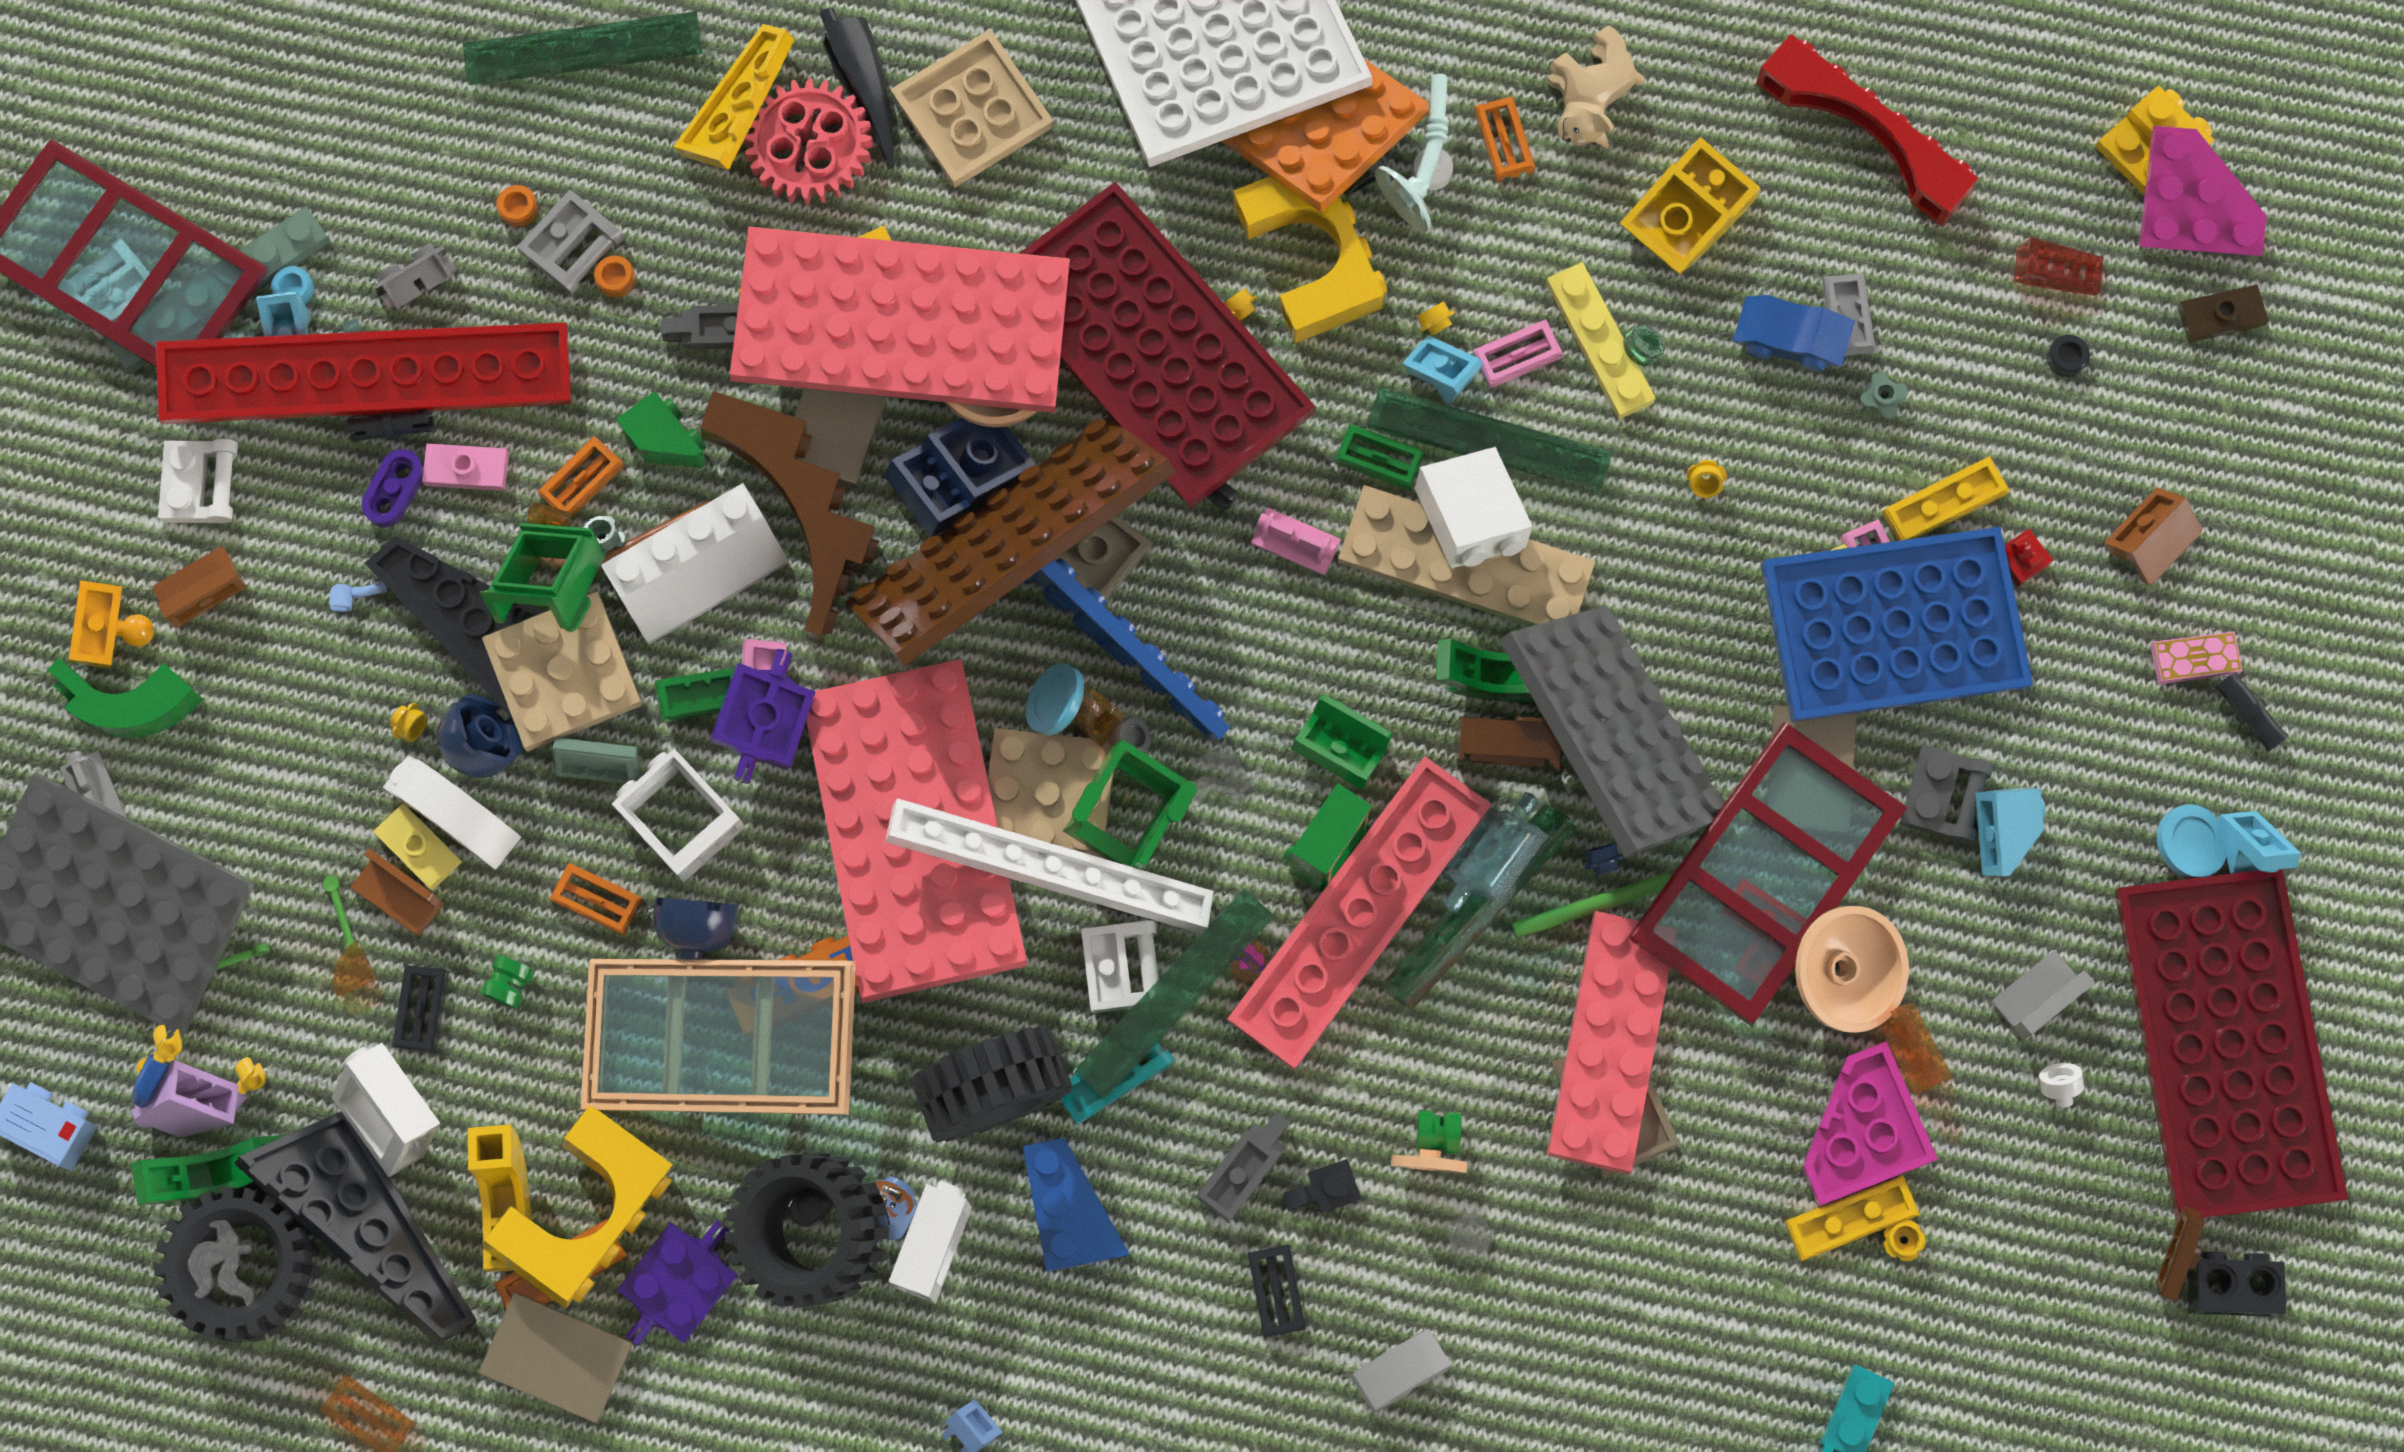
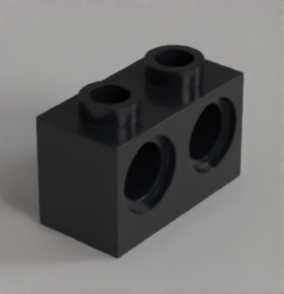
[2187,1252,2286,1317]

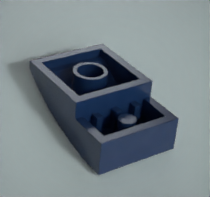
[884,418,1037,537]

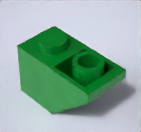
[616,391,708,469]

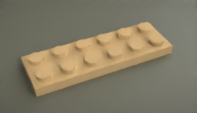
[1338,485,1596,626]

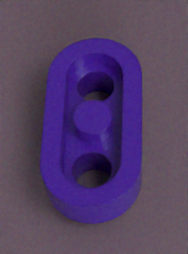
[361,449,424,528]

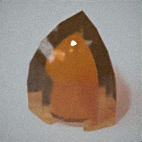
[1074,683,1126,747]

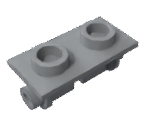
[373,243,457,310]
[60,750,127,818]

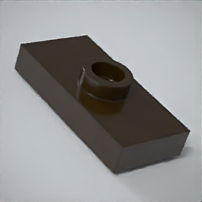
[2177,284,2269,343]

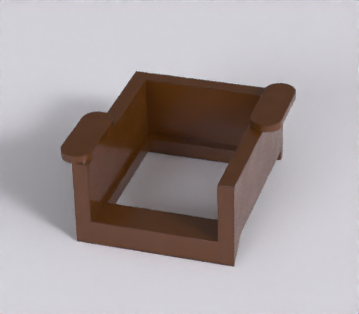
[1456,717,1561,774]

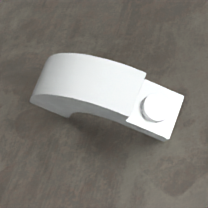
[383,755,521,870]

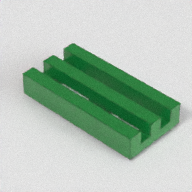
[1335,423,1425,491]

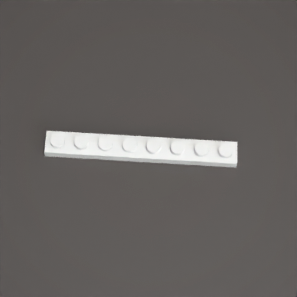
[885,798,1214,934]

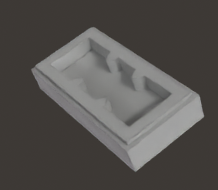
[1822,273,1875,356]

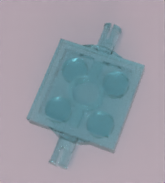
[1441,791,1547,914]

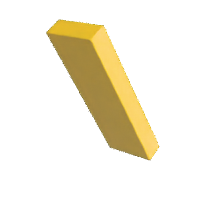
[1882,456,2010,541]
[1784,1175,1920,1262]

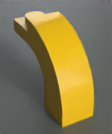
[468,1124,532,1273]

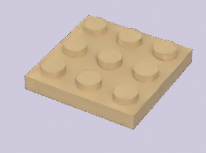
[890,29,1054,188]
[482,592,643,752]
[988,728,1114,859]

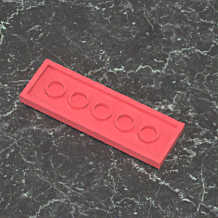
[1546,911,1677,1175]

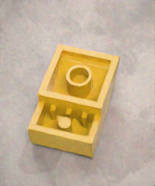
[1620,137,1760,275]

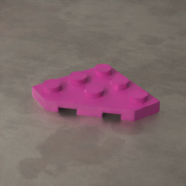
[2139,126,2267,256]
[1801,1041,1938,1207]

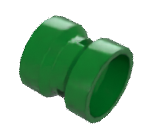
[479,954,536,1010]
[1416,1110,1462,1155]

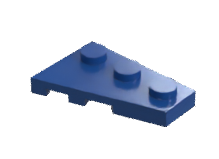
[1023,1138,1130,1273]

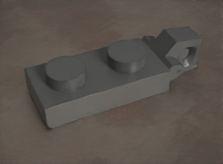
[661,305,738,349]
[1195,1112,1290,1224]

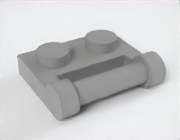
[517,190,625,295]

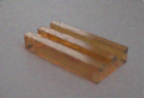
[320,1374,417,1452]

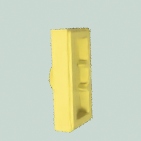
[373,803,462,891]

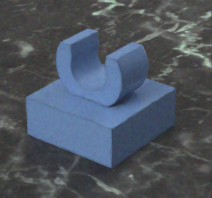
[943,1399,1002,1452]

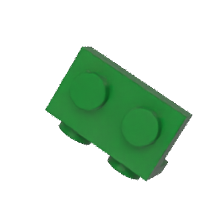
[1291,694,1393,789]

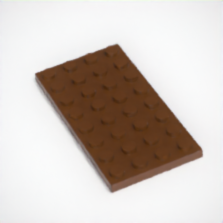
[845,416,1176,666]

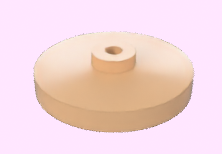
[1391,1149,1468,1173]

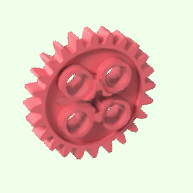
[744,78,873,205]

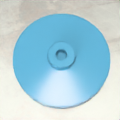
[1026,663,1084,736]
[2157,804,2226,879]

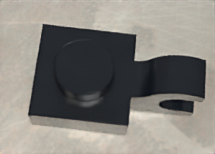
[1283,1159,1361,1214]

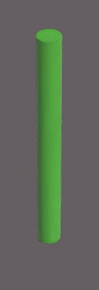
[1511,872,1671,939]

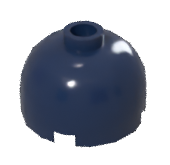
[437,694,522,778]
[653,897,739,960]

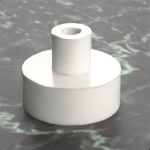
[1413,149,1453,190]
[2039,1063,2084,1107]

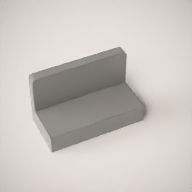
[1991,951,2095,1041]

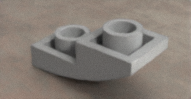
[1350,1329,1452,1413]

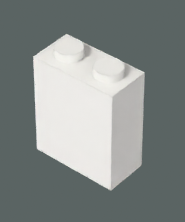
[1415,447,1533,569]

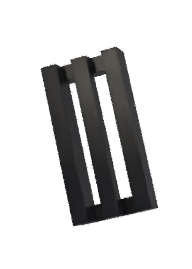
[392,965,449,1054]
[1247,1245,1306,1338]

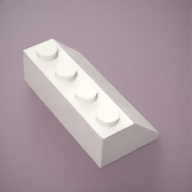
[601,483,789,645]

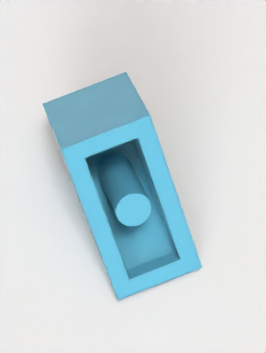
[1975,788,2045,877]

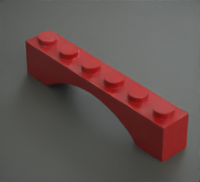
[1756,34,1979,227]

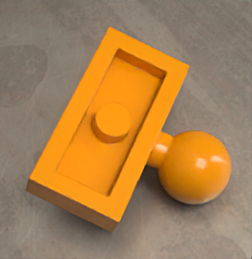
[68,580,154,669]

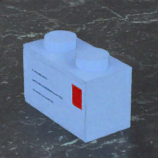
[0,1082,98,1171]

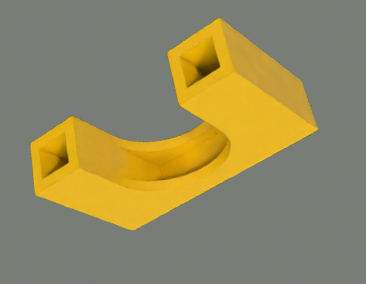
[1233,176,1388,344]
[483,1105,673,1309]

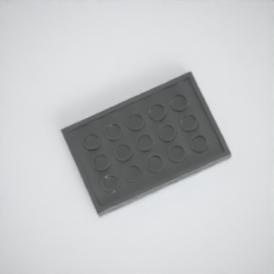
[1499,605,1724,858]
[0,774,255,1034]

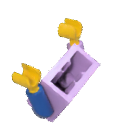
[132,1025,266,1137]

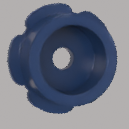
[1584,843,1624,875]

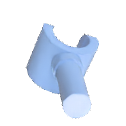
[329,583,387,612]

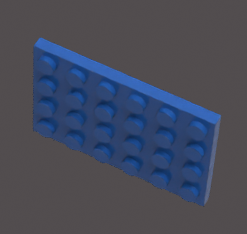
[1760,527,2033,723]

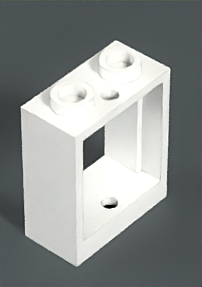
[612,748,745,883]
[331,1043,440,1177]
[889,1181,972,1304]

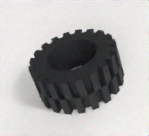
[910,1026,1073,1142]
[725,1153,889,1308]
[154,1187,320,1343]

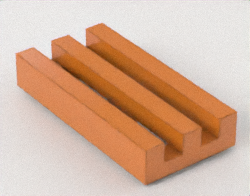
[1474,96,1535,182]
[537,436,625,522]
[549,863,644,937]

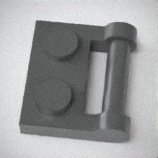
[1899,744,1994,844]

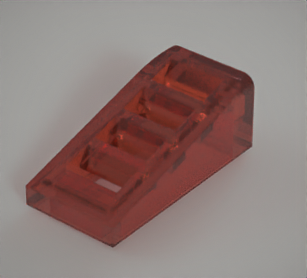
[2013,236,2104,296]

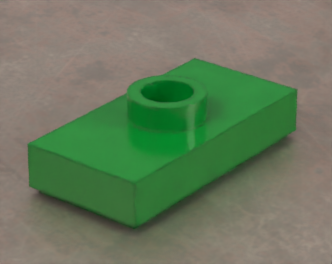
[654,667,735,723]

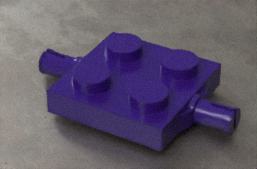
[709,649,815,784]
[617,1219,738,1346]

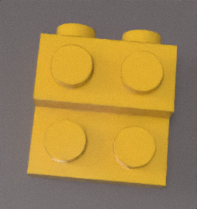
[2095,85,2215,196]

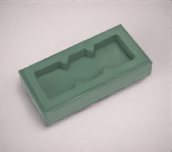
[552,737,640,784]

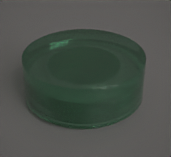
[1623,325,1665,366]

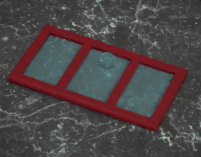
[0,139,269,368]
[1628,722,1908,1027]

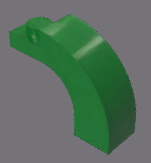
[1435,638,1535,703]
[47,658,203,738]
[131,1135,286,1207]

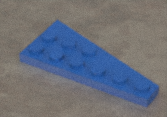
[1023,558,1231,740]

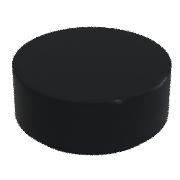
[2047,335,2090,377]

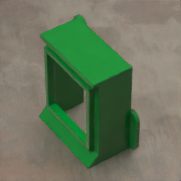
[479,523,606,632]
[1062,739,1197,869]
[1282,783,1373,893]

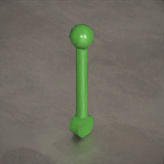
[323,876,361,957]
[216,943,270,970]

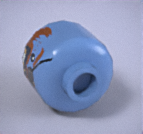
[872,1176,918,1243]

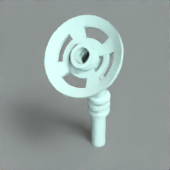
[1375,74,1449,233]

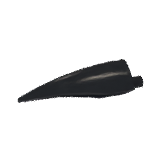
[819,8,894,169]

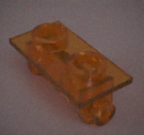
[1879,1002,1952,1095]

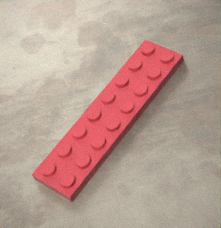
[1227,756,1492,1071]

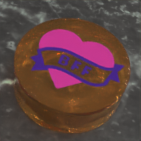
[1228,939,1270,983]

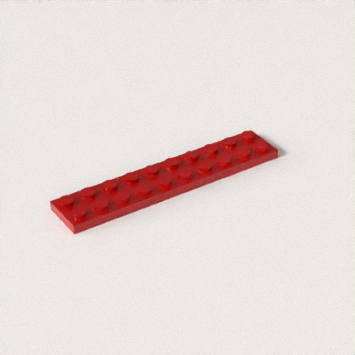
[156,322,572,424]

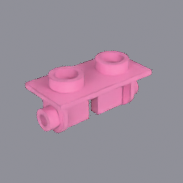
[1251,507,1341,576]

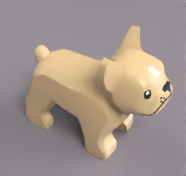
[1547,25,1645,149]

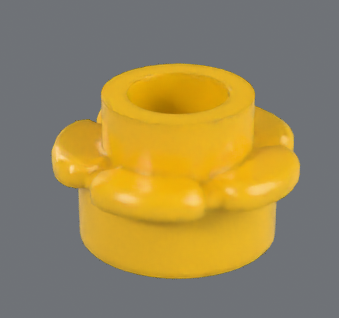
[1224,287,1257,321]
[1416,302,1455,336]
[1686,460,1727,498]
[390,703,428,742]
[1884,1219,1926,1262]

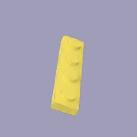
[1546,262,1656,420]

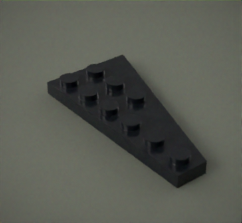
[365,536,544,719]
[234,1111,477,1345]

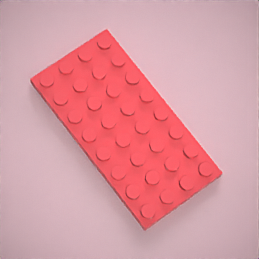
[730,227,1070,413]
[806,659,1028,1003]

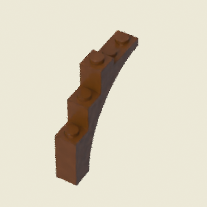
[700,391,880,643]

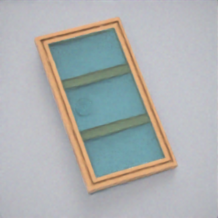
[581,959,856,1115]

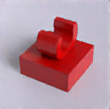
[2005,529,2054,587]

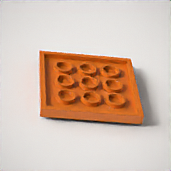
[1221,59,1429,213]

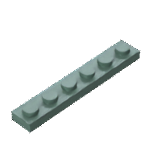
[104,206,331,375]

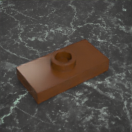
[2155,1206,2205,1301]

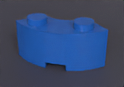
[1732,295,1855,372]

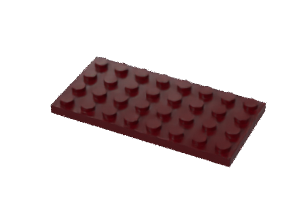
[1019,181,1316,510]
[2114,869,2348,1222]

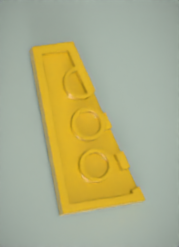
[673,24,795,170]

